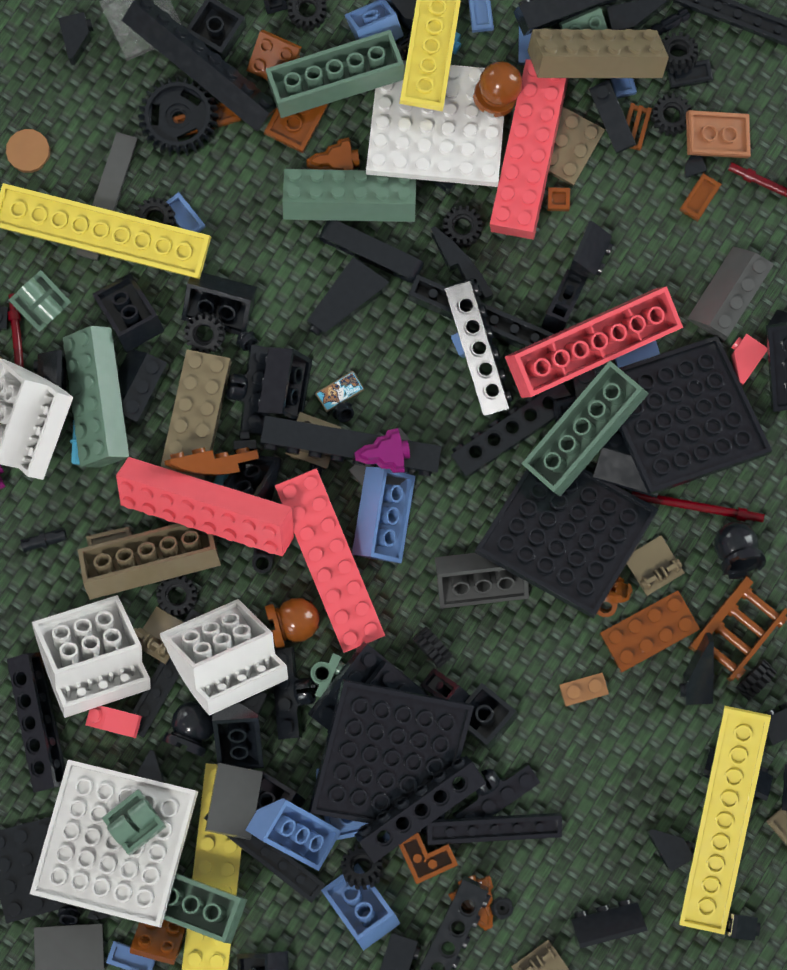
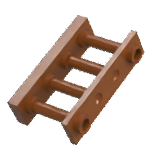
[688,576,787,681]

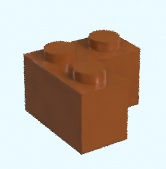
[399,832,458,884]

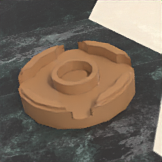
[6,129,50,173]

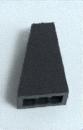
[307,257,389,337]

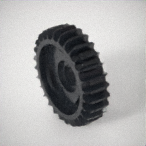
[138,76,219,158]

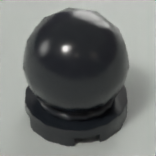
[714,522,766,579]
[163,700,214,757]

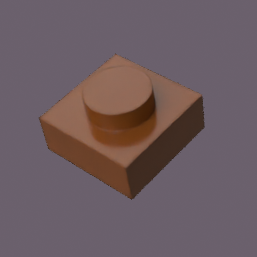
[547,187,570,211]

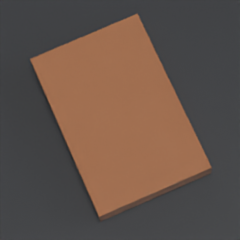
[686,110,751,158]

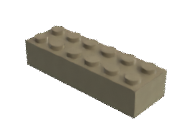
[527,28,669,78]
[161,350,232,481]
[78,523,221,600]

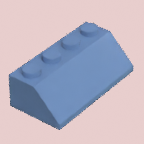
[352,467,415,563]
[246,798,341,871]

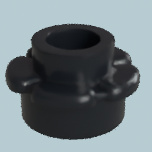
[236,331,257,351]
[333,402,354,423]
[491,897,514,920]
[58,905,80,925]

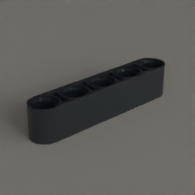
[318,220,424,284]

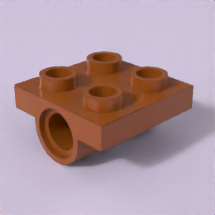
[246,29,302,80]
[130,920,186,965]

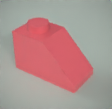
[731,334,767,386]
[85,706,142,738]

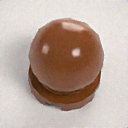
[473,61,523,117]
[265,598,319,648]

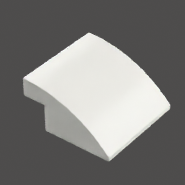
[0,358,73,480]
[32,595,150,718]
[160,599,288,716]

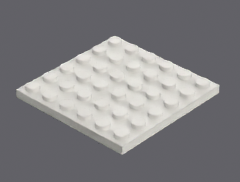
[366,60,504,187]
[30,760,198,928]

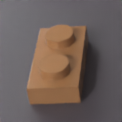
[559,672,609,707]

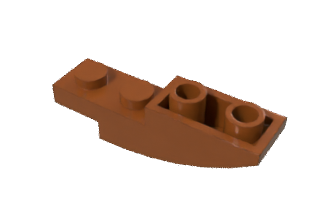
[164,447,259,476]

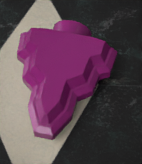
[354,428,410,473]

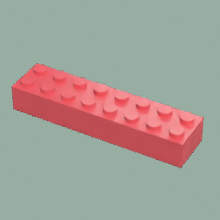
[490,59,569,240]
[505,286,683,398]
[116,457,294,557]
[274,468,385,653]

